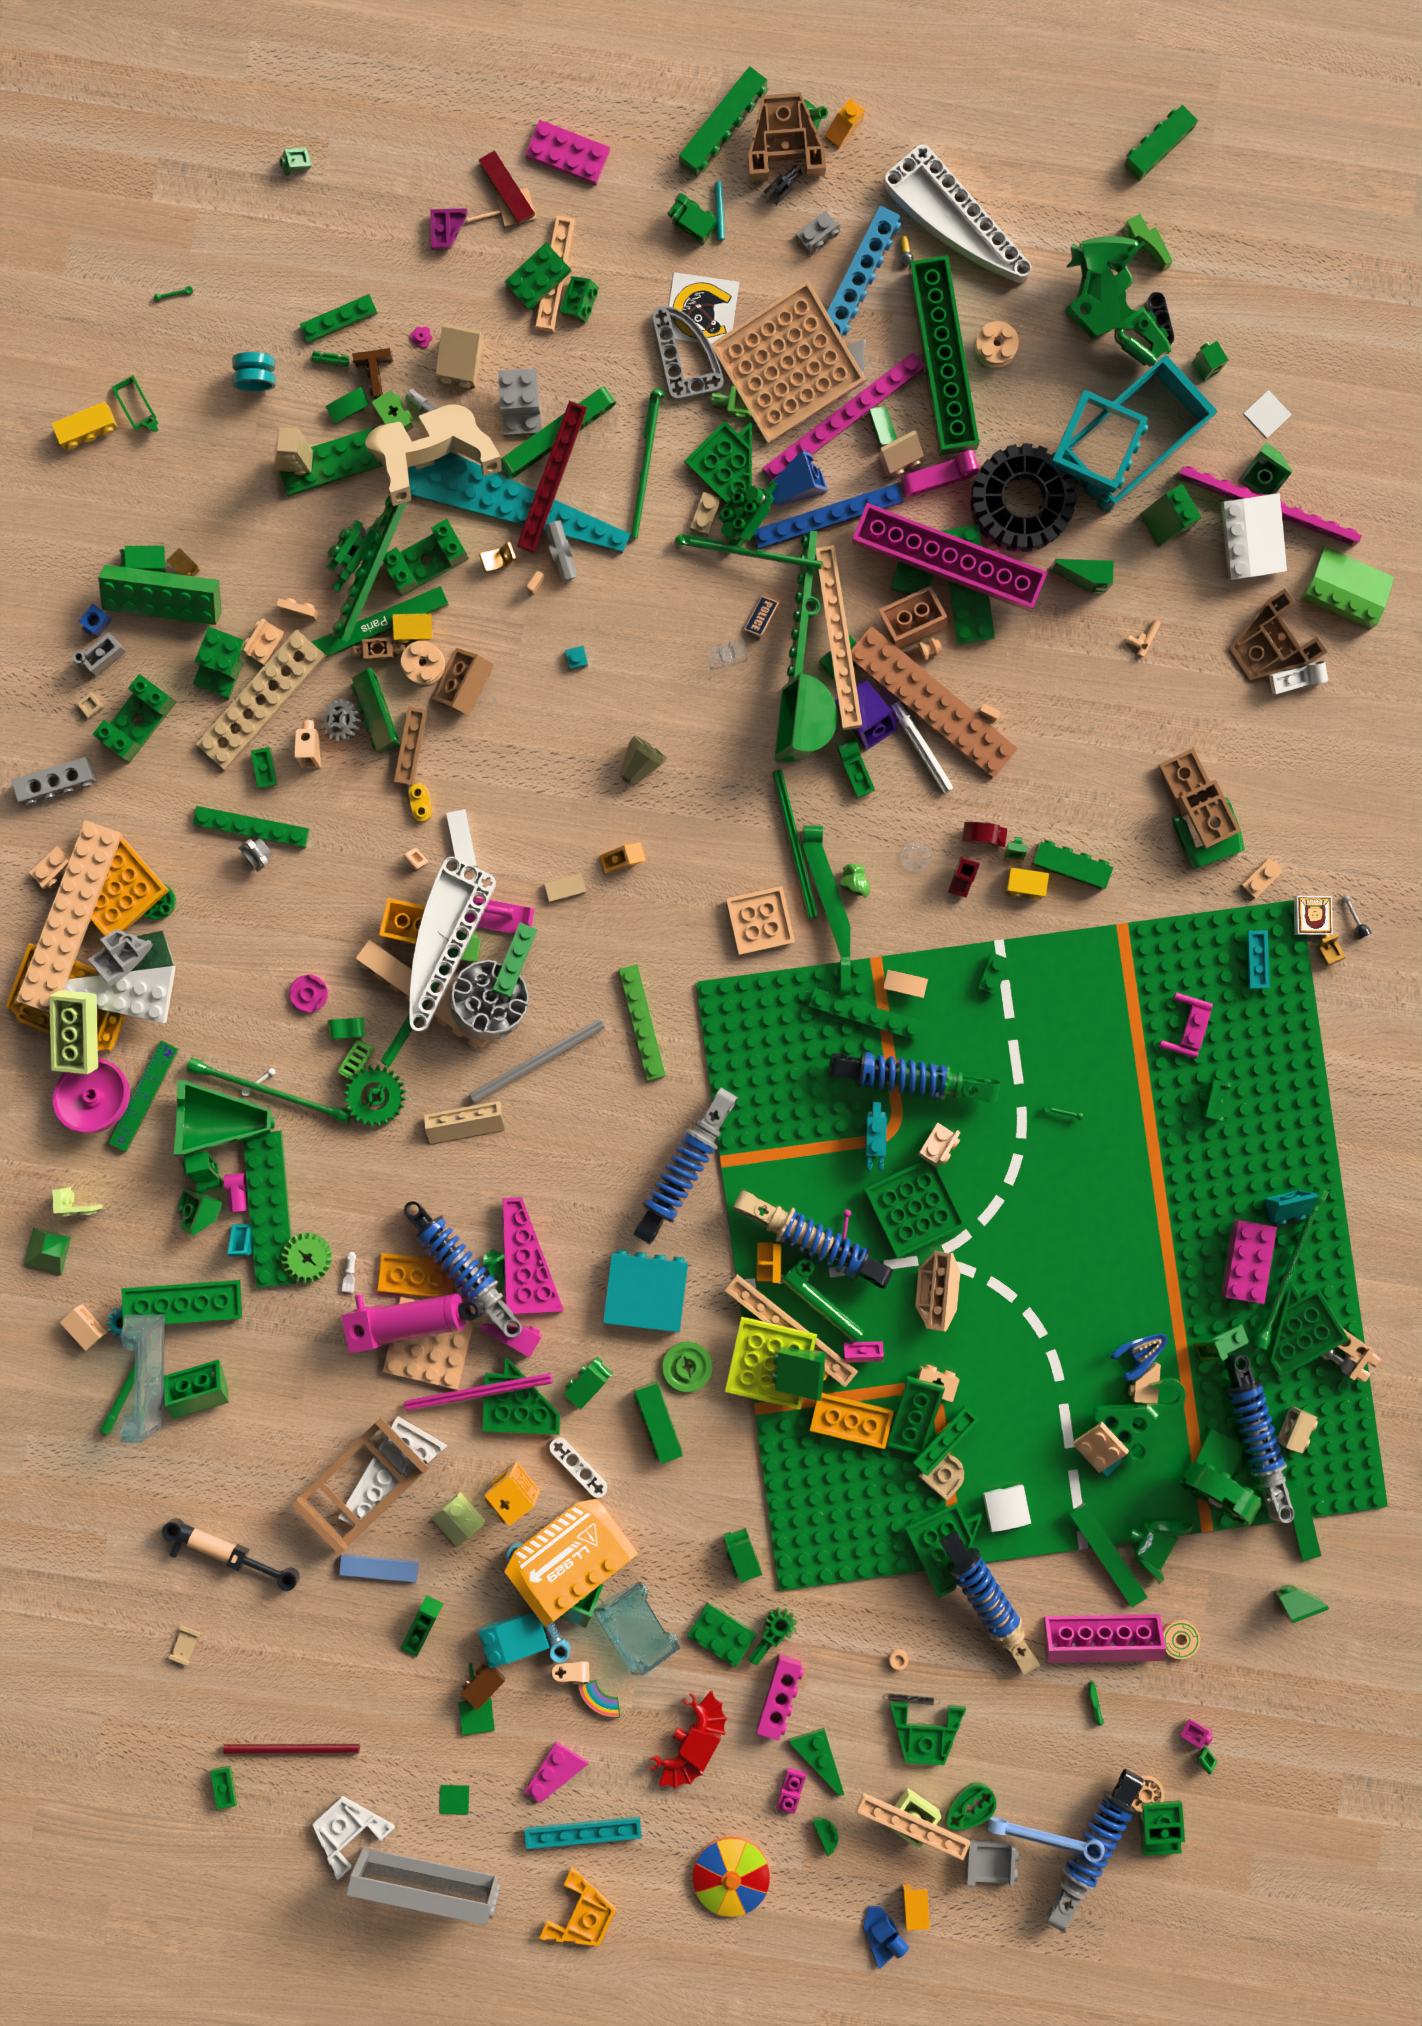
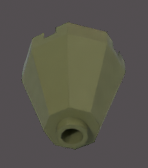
[620,735,667,785]

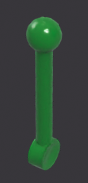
[154,286,193,301]
[1044,1105,1084,1120]

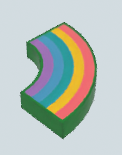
[577,1680,620,1718]

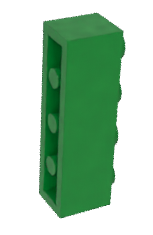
[1125,104,1198,181]
[1031,840,1114,890]
[633,1381,683,1464]

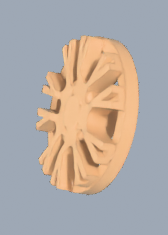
[1132,1775,1164,1813]

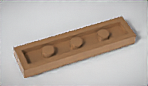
[394,706,428,786]

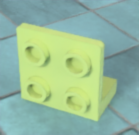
[52,1187,102,1216]

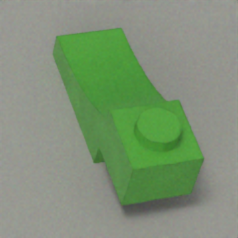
[1123,213,1173,271]

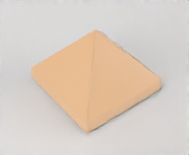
[403,848,428,870]

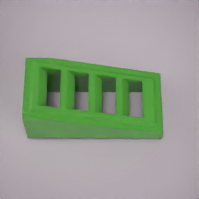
[337,1038,375,1078]

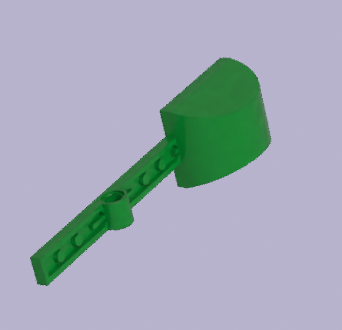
[775,530,837,763]

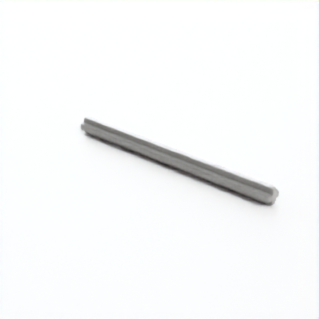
[470,1019,605,1102]

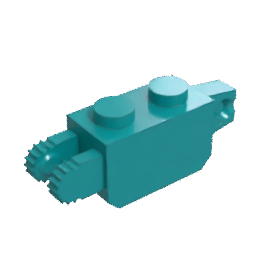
[865,1102,887,1171]

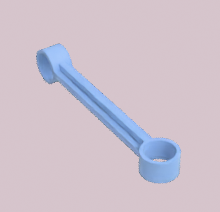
[988,1817,1105,1862]

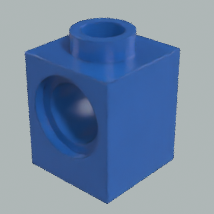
[78,604,112,637]

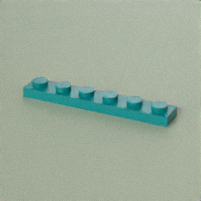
[524,1816,642,1849]

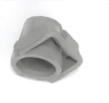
[238,839,272,872]

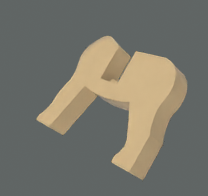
[365,405,502,506]

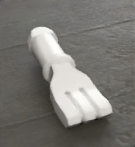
[342,1252,356,1293]

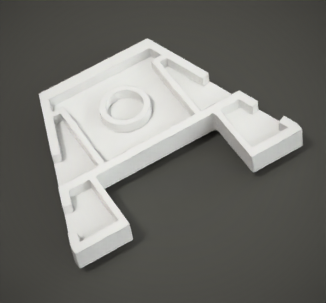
[312,1796,395,1880]

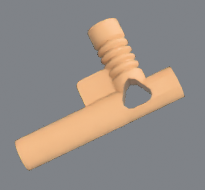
[1126,620,1161,658]

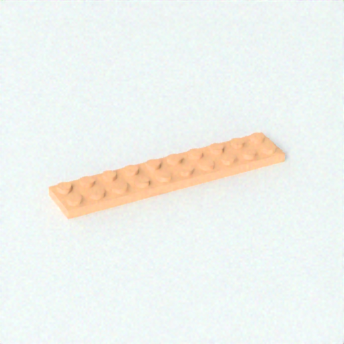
[16,821,123,1013]

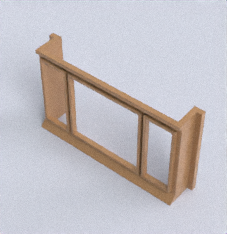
[291,1418,429,1555]

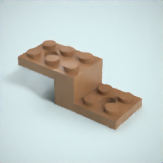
[1158,748,1241,849]

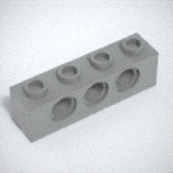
[12,757,97,805]

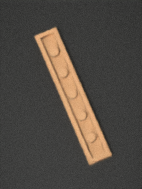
[535,216,575,333]
[855,1793,971,1861]

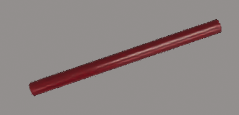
[223,1744,360,1754]

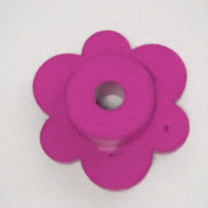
[410,326,433,348]

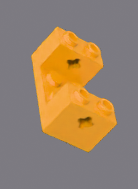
[484,1461,540,1527]

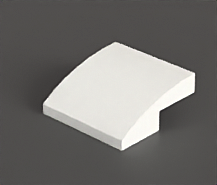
[983,1485,1031,1532]

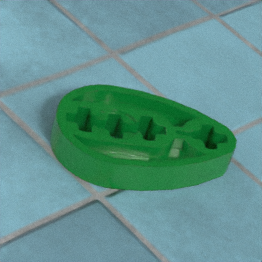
[946,1782,997,1830]

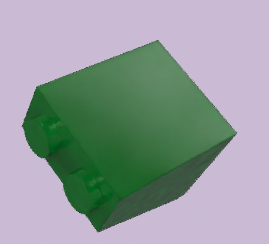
[1140,484,1202,547]
[772,1347,826,1401]

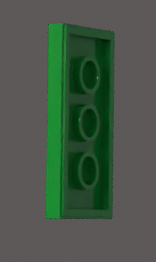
[886,1376,945,1455]

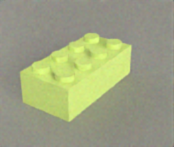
[49,990,98,1074]

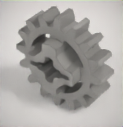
[320,699,361,742]

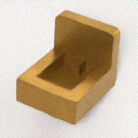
[1316,933,1346,967]

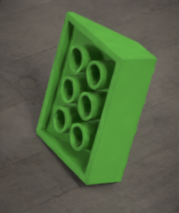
[1301,546,1394,630]

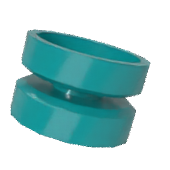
[232,352,276,392]

